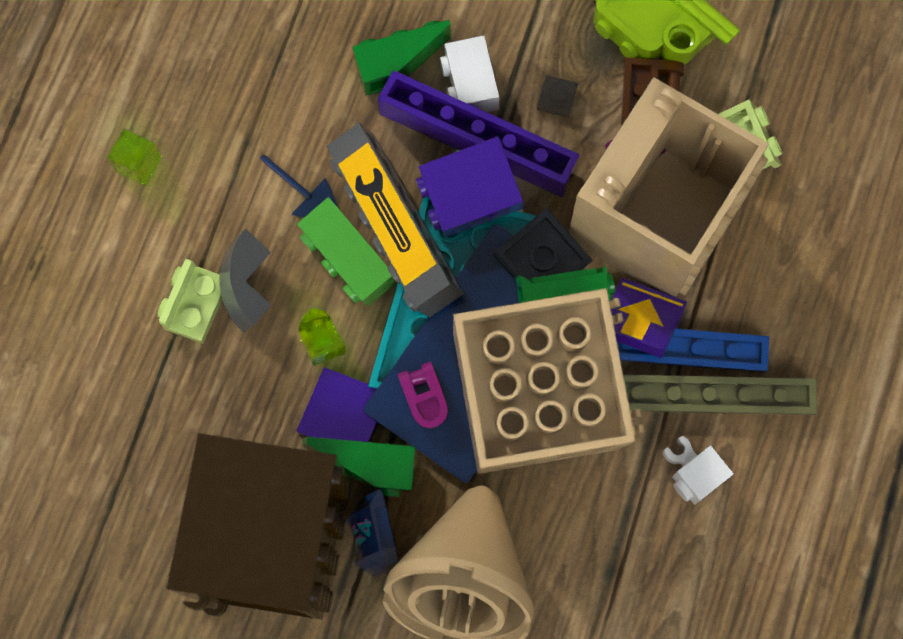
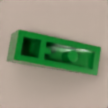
[302,437,415,497]

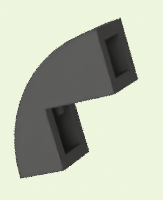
[219,229,271,333]

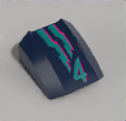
[346,490,399,576]

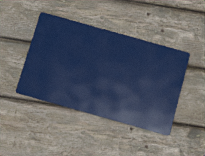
[363,224,519,483]

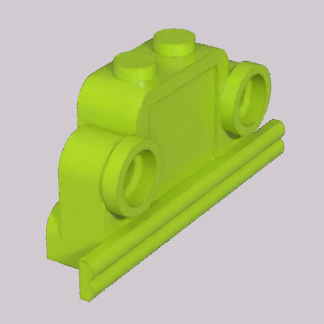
[593,0,741,65]

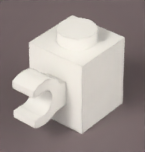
[663,436,734,505]

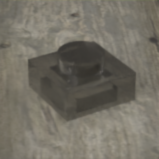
[537,75,578,118]

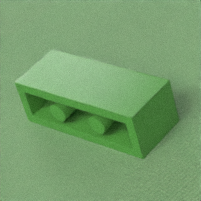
[297,197,397,307]

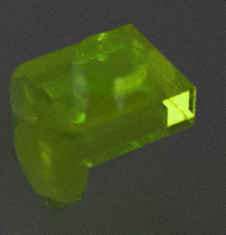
[298,308,346,366]

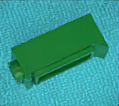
[515,266,615,303]

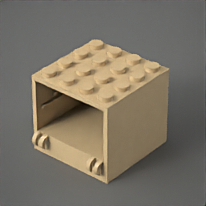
[569,77,769,297]
[453,289,645,474]

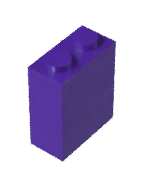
[416,136,524,238]

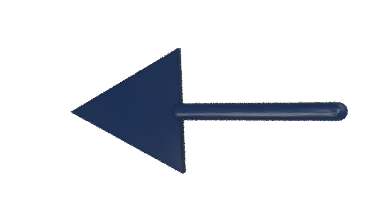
[260,155,338,218]

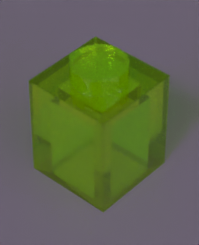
[107,129,162,186]

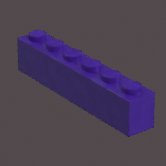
[378,70,580,197]

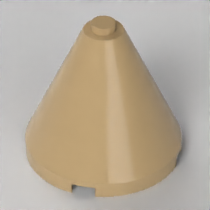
[383,486,534,639]

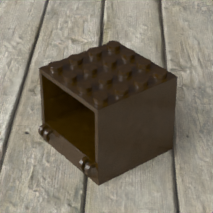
[166,433,352,620]

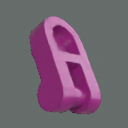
[398,361,448,429]

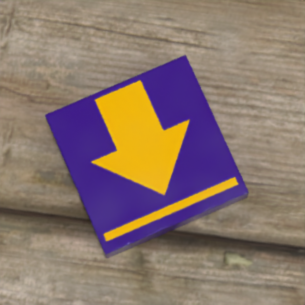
[610,278,687,358]

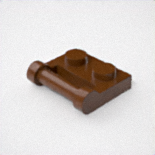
[621,57,684,125]

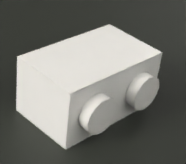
[440,36,499,112]

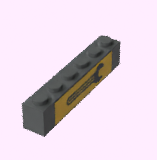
[326,123,464,317]

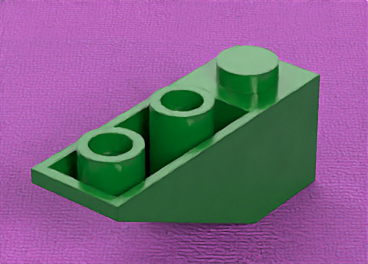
[352,20,451,96]

